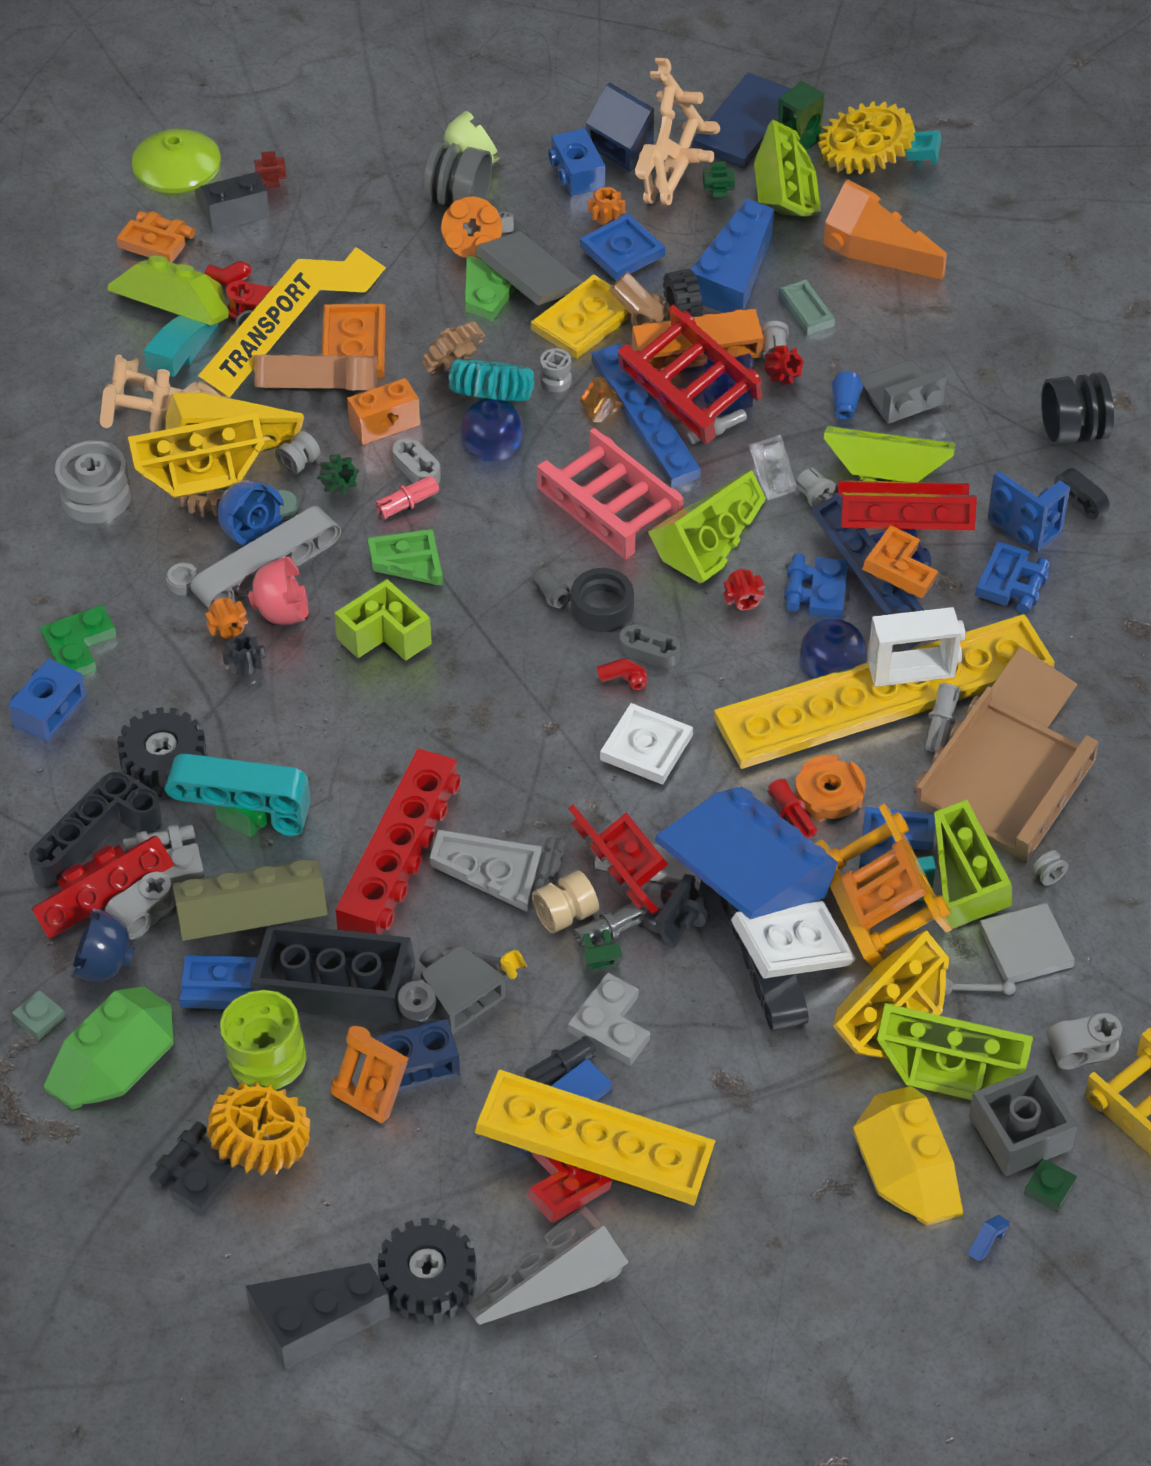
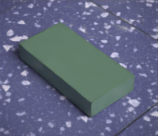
[779,279,835,335]

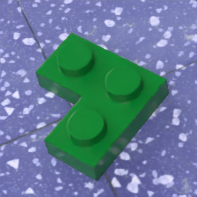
[40,605,116,676]

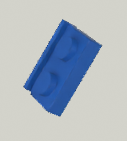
[179,955,258,1009]

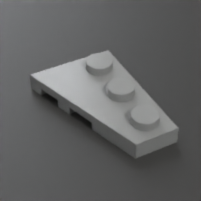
[430,830,542,912]

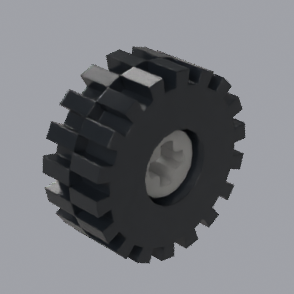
[117,707,207,797]
[377,1218,477,1324]

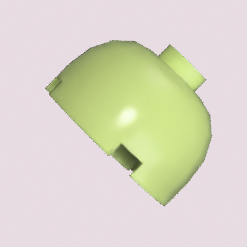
[444,111,500,165]

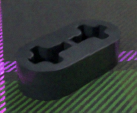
[1054,468,1110,520]

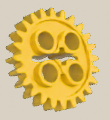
[818,101,915,174]

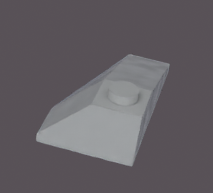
[466,1206,629,1325]

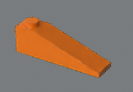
[823,180,947,279]

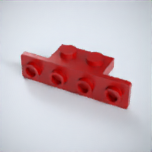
[568,804,669,914]
[32,835,174,938]

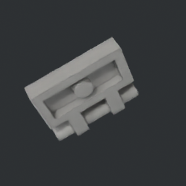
[123,824,205,891]

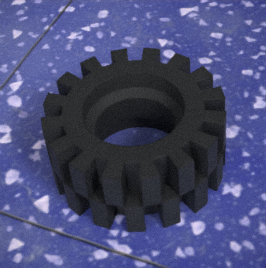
[663,268,703,317]

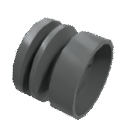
[423,140,492,206]

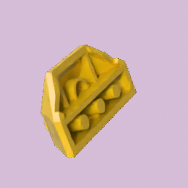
[128,412,265,498]
[832,930,949,1060]
[853,1086,963,1226]

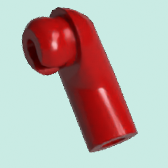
[205,261,252,286]
[597,658,648,690]

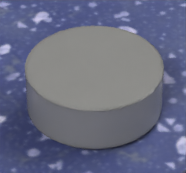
[166,563,199,595]

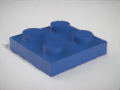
[580,213,665,281]

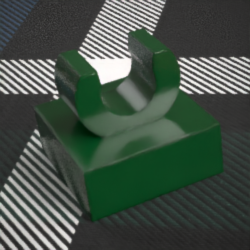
[580,929,622,973]

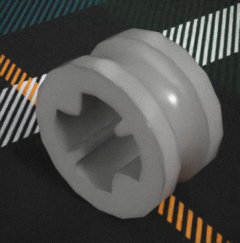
[1032,850,1069,886]

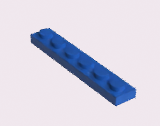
[591,344,701,488]

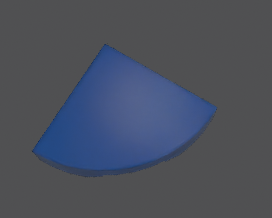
[968,1215,1010,1261]

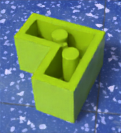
[334,579,432,661]

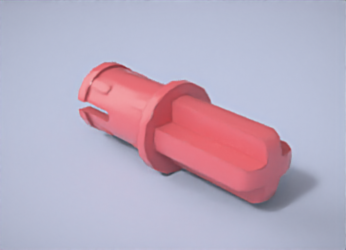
[375,476,439,520]

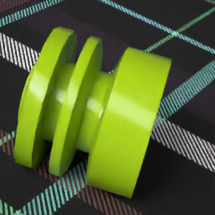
[220,990,307,1090]

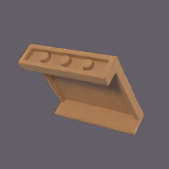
[914,686,1099,862]

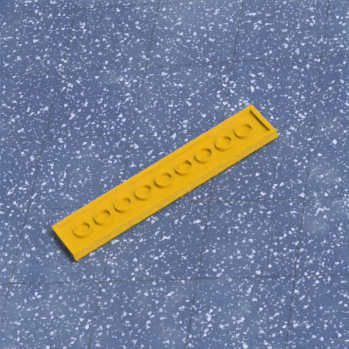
[714,614,1055,769]

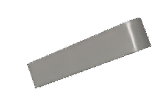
[191,506,341,609]

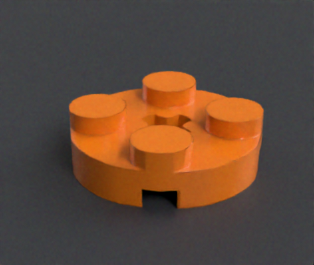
[441,197,502,258]
[795,755,866,821]

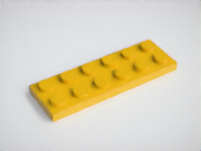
[475,1069,716,1206]

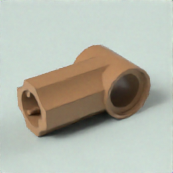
[609,271,670,326]

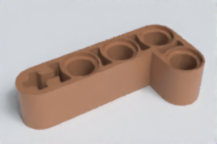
[254,355,377,390]

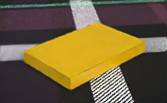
[531,274,632,359]

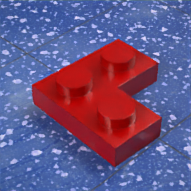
[528,1153,613,1223]

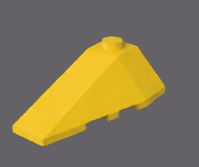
[165,393,304,451]

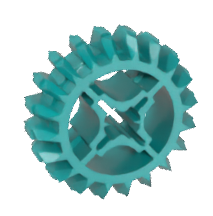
[448,359,535,401]

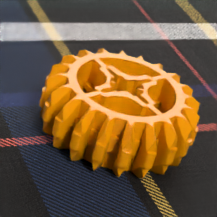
[207,1081,310,1176]

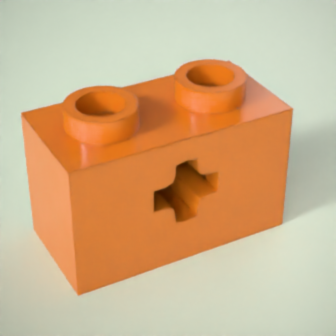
[347,378,420,445]

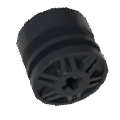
[1041,372,1114,445]

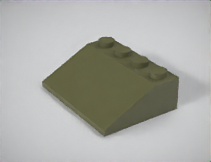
[172,858,328,941]

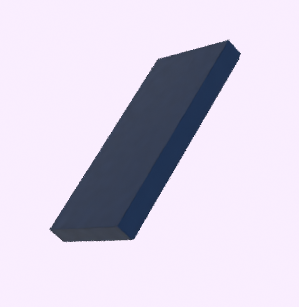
[692,73,791,167]

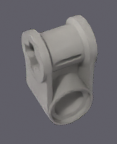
[105,872,176,940]
[1046,1013,1122,1070]

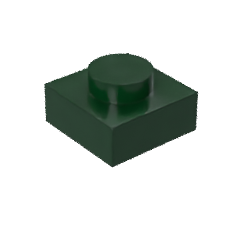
[1024,1159,1077,1212]

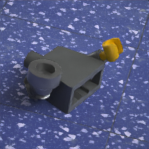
[398,946,527,1034]

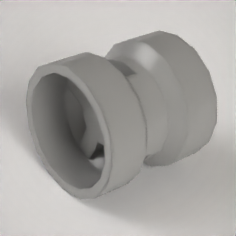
[540,348,572,393]
[275,431,321,475]

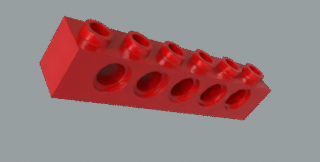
[335,748,461,934]

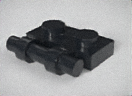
[149,1121,243,1215]

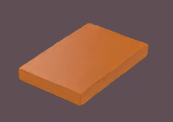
[322,304,386,378]

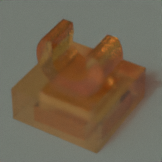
[580,377,623,423]

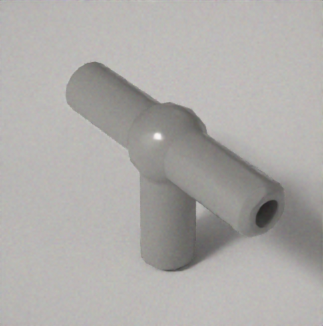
[687,404,747,444]

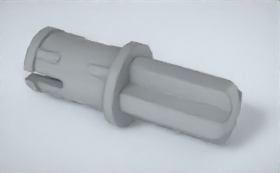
[925,683,961,753]

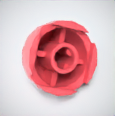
[249,556,309,626]

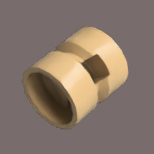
[532,870,599,934]

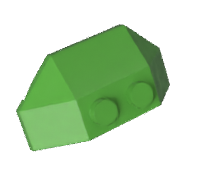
[43,986,174,1110]

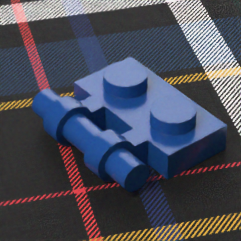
[975,541,1050,614]
[784,553,848,619]

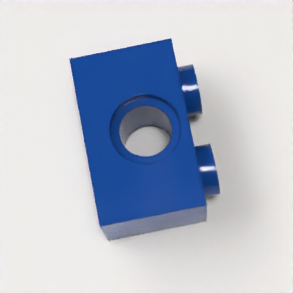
[548,128,605,196]
[8,658,86,742]

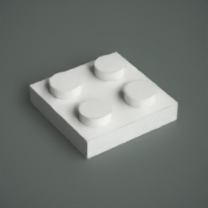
[600,703,693,785]

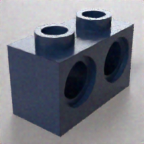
[375,1019,460,1091]

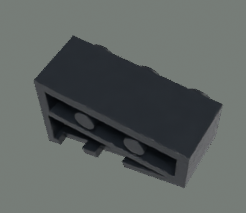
[246,1263,390,1370]

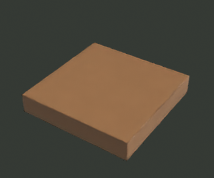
[991,646,1078,728]

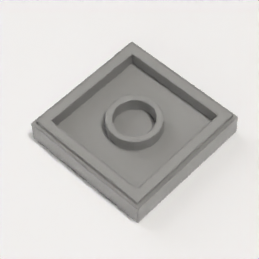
[979,903,1075,983]

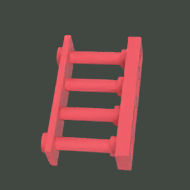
[537,428,684,560]

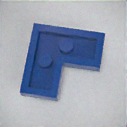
[859,807,935,869]

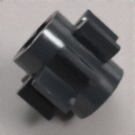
[222,634,266,676]

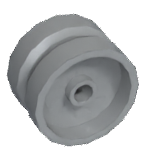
[54,441,132,524]

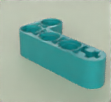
[165,754,311,836]

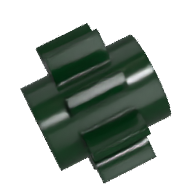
[703,161,735,198]
[317,454,359,495]

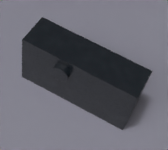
[250,924,416,1023]

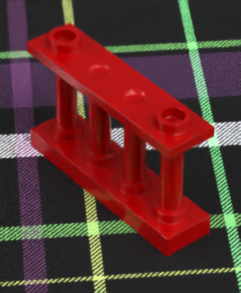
[617,304,762,445]
[838,481,977,531]

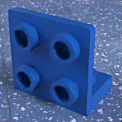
[988,471,1070,553]

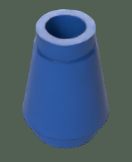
[832,371,863,420]

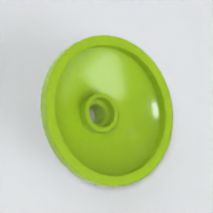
[131,128,221,193]

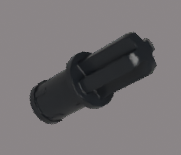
[524,1036,597,1084]

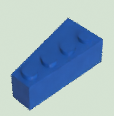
[691,199,774,313]

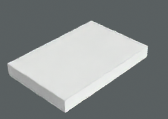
[731,901,856,979]

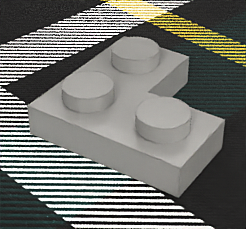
[568,973,650,1066]

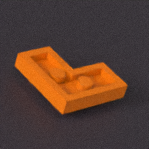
[862,525,938,599]

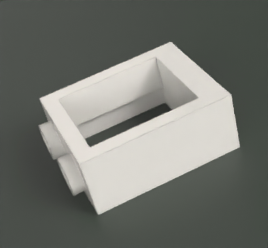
[867,607,965,687]

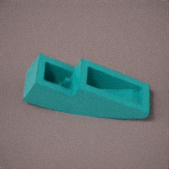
[144,315,218,377]

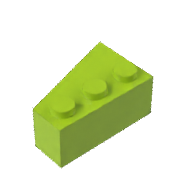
[934,799,1012,929]

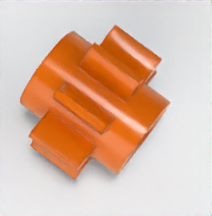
[588,187,625,225]
[205,598,248,639]

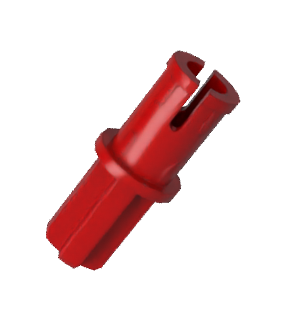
[767,778,817,840]

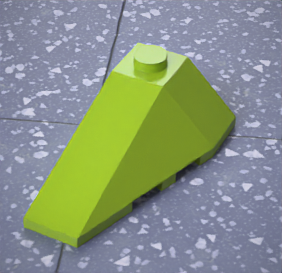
[648,470,766,583]

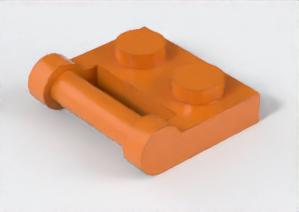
[841,839,928,930]
[330,1026,409,1124]

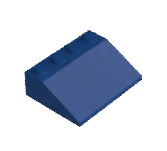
[655,786,838,919]

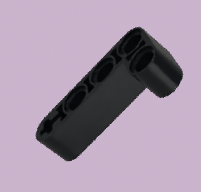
[29,772,162,888]

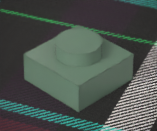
[12,990,66,1042]

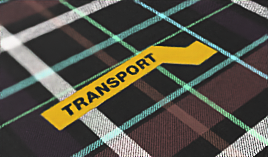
[198,247,386,398]

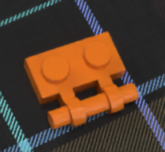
[116,211,195,263]

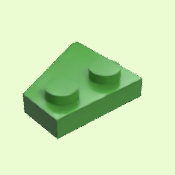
[465,255,517,321]
[367,529,443,585]

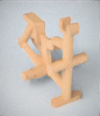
[635,58,721,205]
[100,354,231,433]

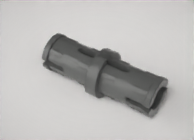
[572,902,645,951]

